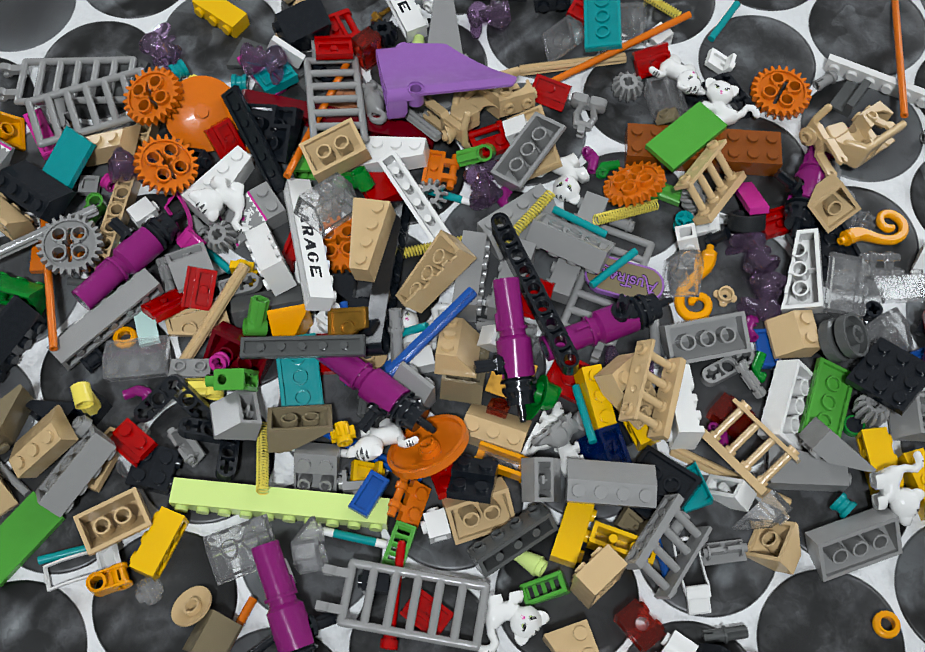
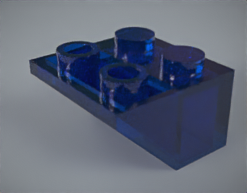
[576,423,632,463]

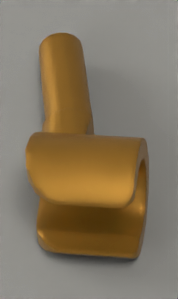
[371,7,391,22]

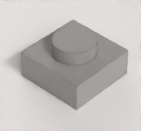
[77,175,101,196]

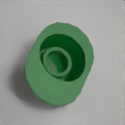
[525,374,562,421]

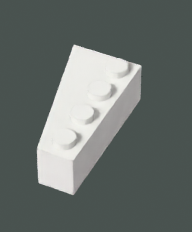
[347,136,430,172]
[181,145,255,226]
[244,222,297,296]
[781,228,825,314]
[658,364,705,450]

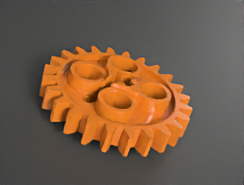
[750,65,812,120]
[122,66,183,127]
[133,134,199,196]
[603,161,667,208]
[320,215,352,274]

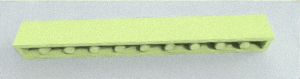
[169,477,390,532]

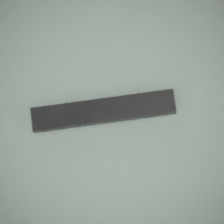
[239,334,366,359]

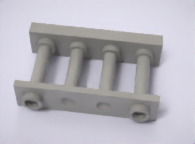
[624,493,712,599]

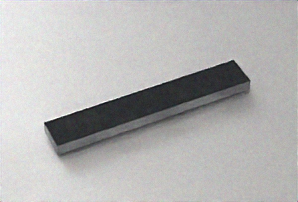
[221,85,287,195]

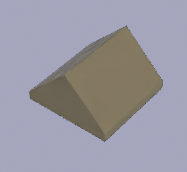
[182,609,243,652]

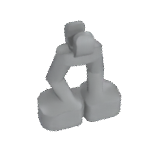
[570,92,607,139]

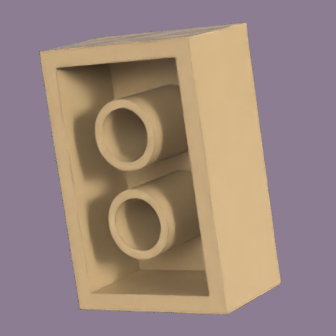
[570,544,628,609]

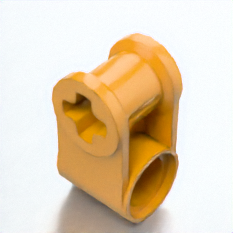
[86,562,133,597]

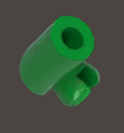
[595,160,620,179]
[751,351,767,383]

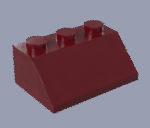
[203,321,273,387]

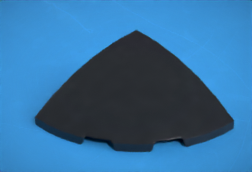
[248,103,304,163]

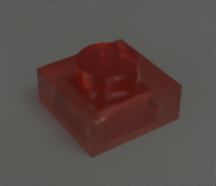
[486,398,511,419]

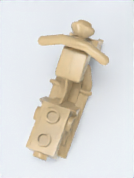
[423,66,537,149]
[799,101,907,177]

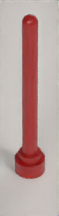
[380,540,406,650]

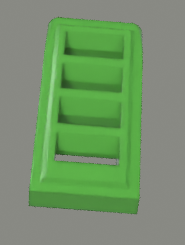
[382,520,417,567]
[519,570,570,606]

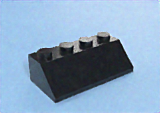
[0,160,76,223]
[0,295,47,383]

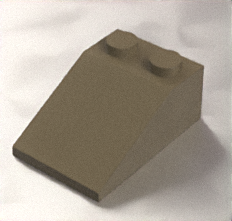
[440,347,490,405]
[0,384,35,454]
[267,404,333,453]

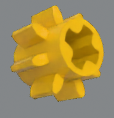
[330,421,357,447]

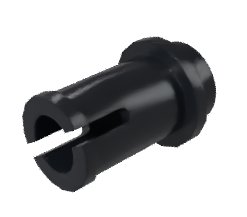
[705,227,732,247]

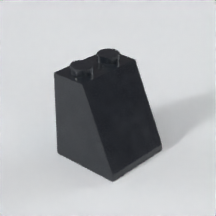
[272,0,332,52]

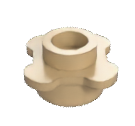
[713,285,737,307]

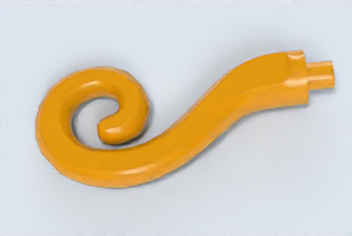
[837,209,909,246]
[674,244,717,321]

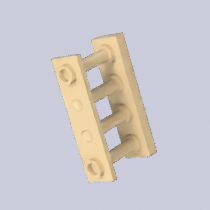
[673,139,747,226]
[618,339,686,441]
[702,398,801,498]

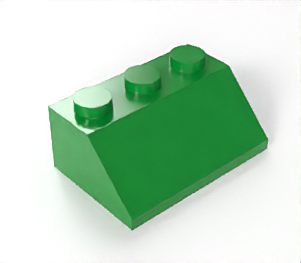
[0,271,46,315]

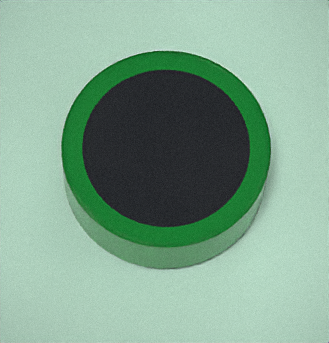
[843,415,865,437]

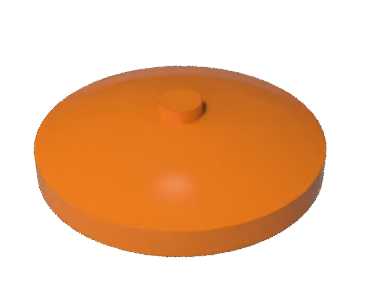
[164,76,238,153]
[387,414,469,480]

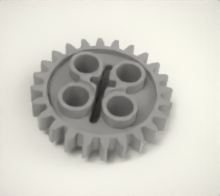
[36,213,105,278]

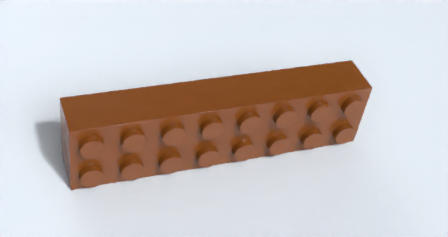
[624,123,783,177]

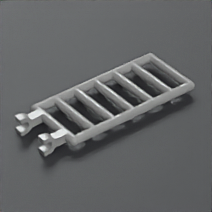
[303,40,369,143]
[0,56,137,105]
[25,65,164,148]
[561,224,655,365]
[315,559,490,651]

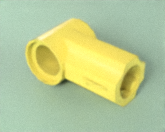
[182,378,224,400]
[70,381,101,416]

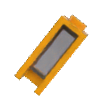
[474,440,529,483]

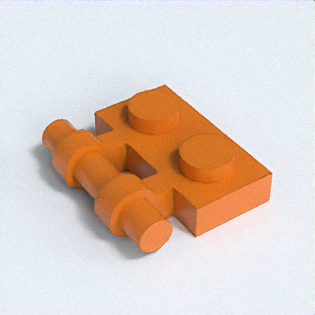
[421,150,460,191]
[387,478,431,529]

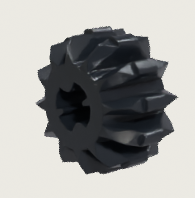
[367,18,398,49]

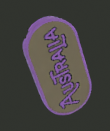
[584,257,664,299]

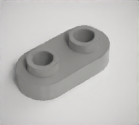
[71,415,93,439]

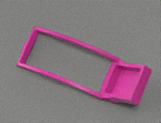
[164,191,206,248]

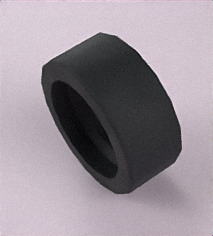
[727,210,766,233]

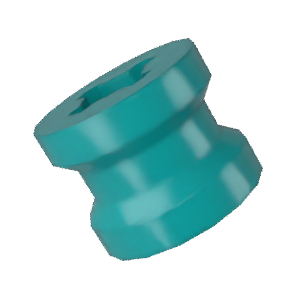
[168,59,190,81]
[231,74,249,91]
[673,211,694,231]
[829,492,857,519]

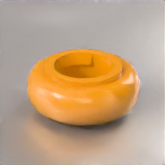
[113,326,138,350]
[872,610,901,639]

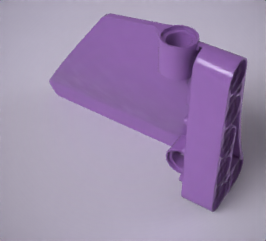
[376,42,517,120]

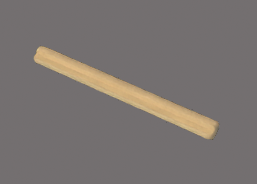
[519,52,627,76]
[179,262,250,359]
[669,449,792,510]

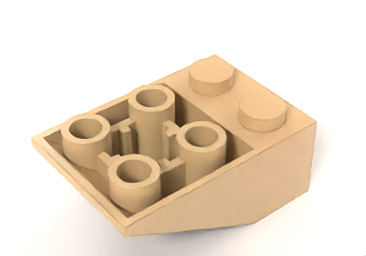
[594,353,657,430]

